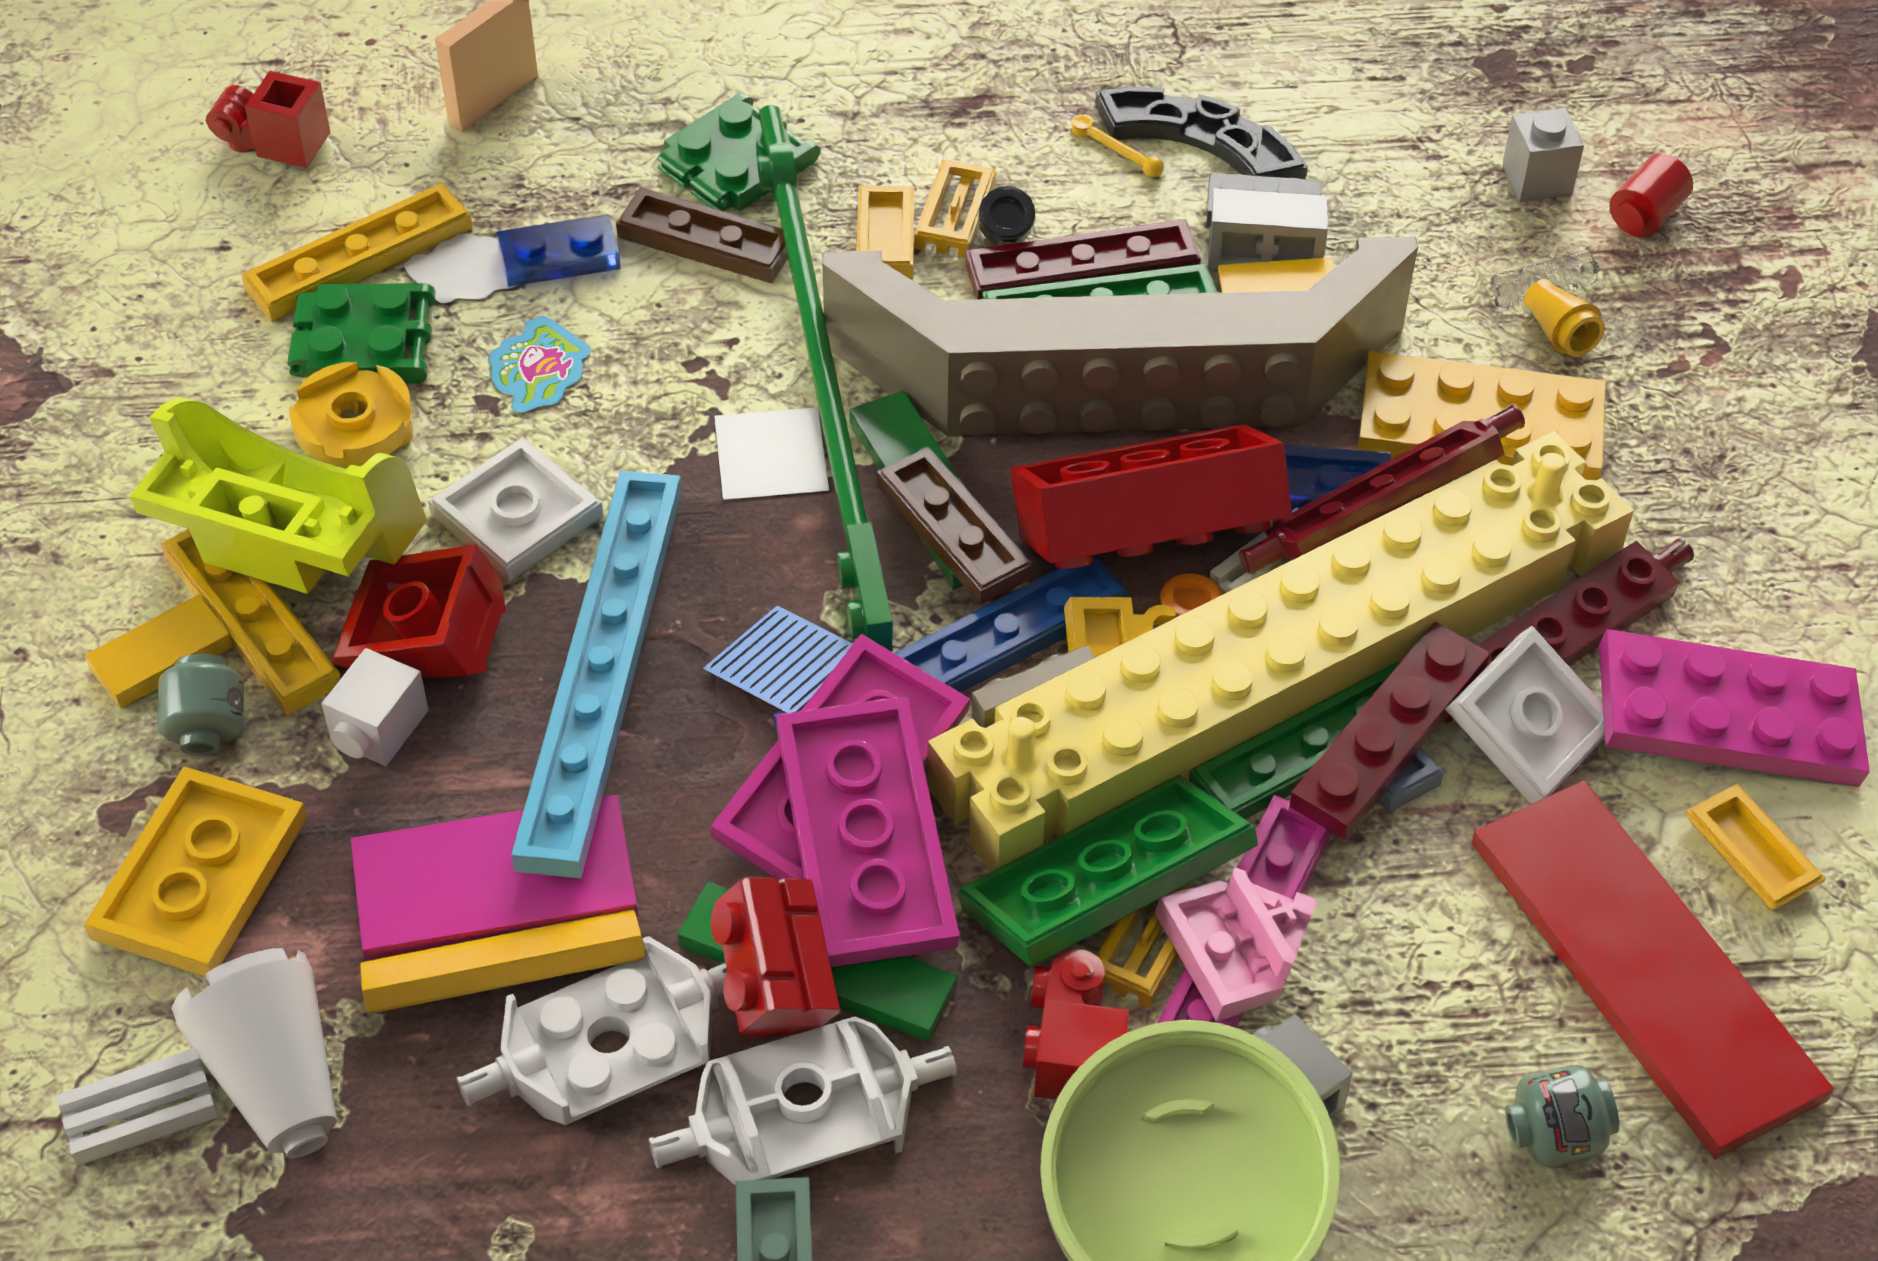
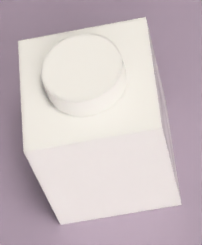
[321,648,429,766]

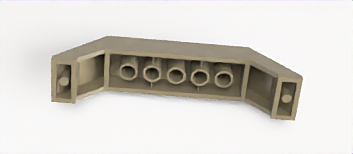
[822,236,1418,436]

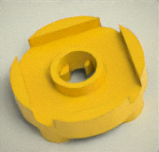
[289,362,414,469]

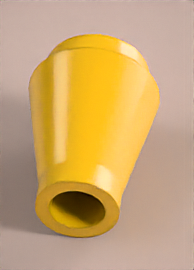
[1524,279,1605,357]

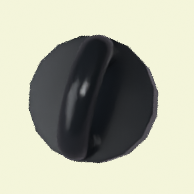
[978,186,1036,245]

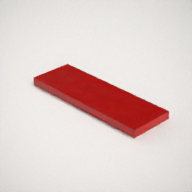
[1471,780,1834,1160]

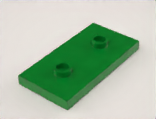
[957,775,1259,967]

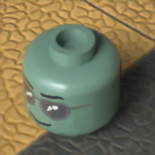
[157,654,244,756]

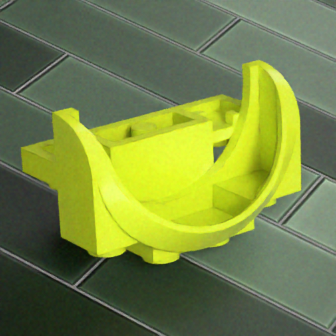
[129,397,427,594]

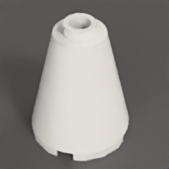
[171,948,337,1158]

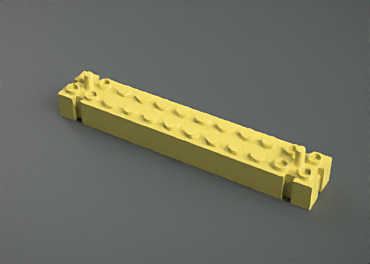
[927,431,1634,872]

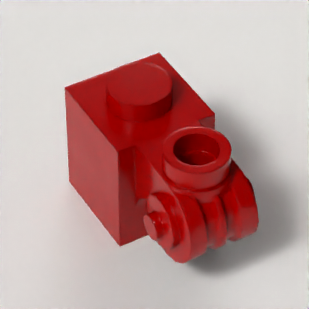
[206,70,331,168]
[1023,949,1129,1100]

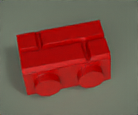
[710,877,840,1036]

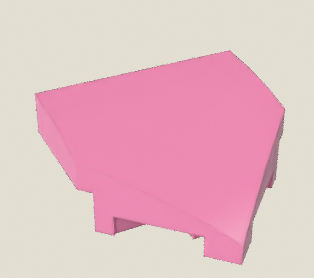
[1155,867,1317,1022]

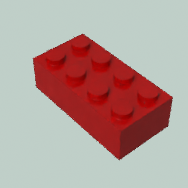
[1010,424,1292,568]

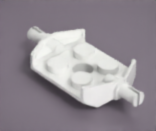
[456,936,728,1125]
[649,1016,957,1186]

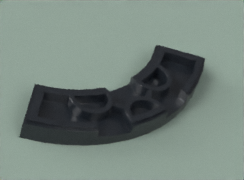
[1095,87,1308,179]

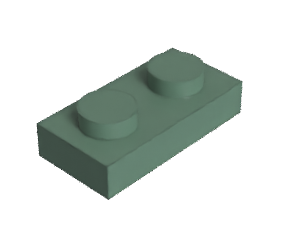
[736,1177,813,1261]

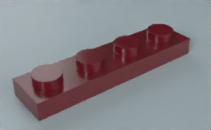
[1289,621,1490,840]

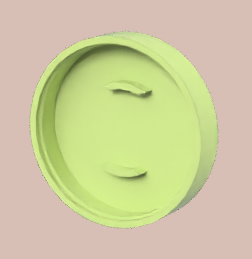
[1041,1020,1340,1261]

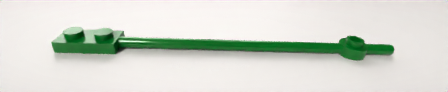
[757,105,893,652]

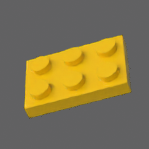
[84,766,308,977]

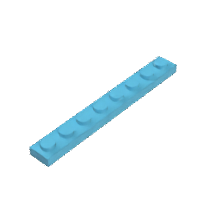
[511,470,682,878]

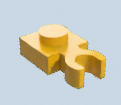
[1064,597,1176,658]

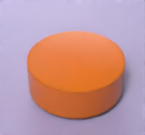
[1159,573,1223,619]

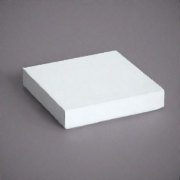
[428,437,603,582]
[1445,626,1605,804]

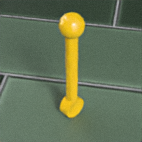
[1071,114,1164,178]

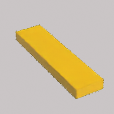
[241,183,473,322]
[161,529,341,716]
[360,909,645,1014]

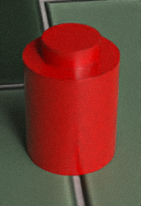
[1609,153,1694,238]

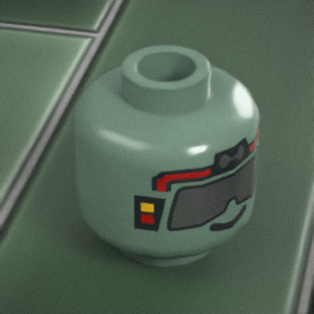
[1505,1065,1619,1167]

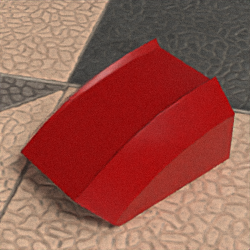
[331,544,506,678]

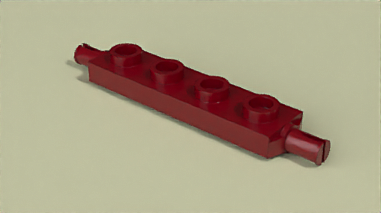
[1239,404,1525,575]
[1443,538,1694,724]

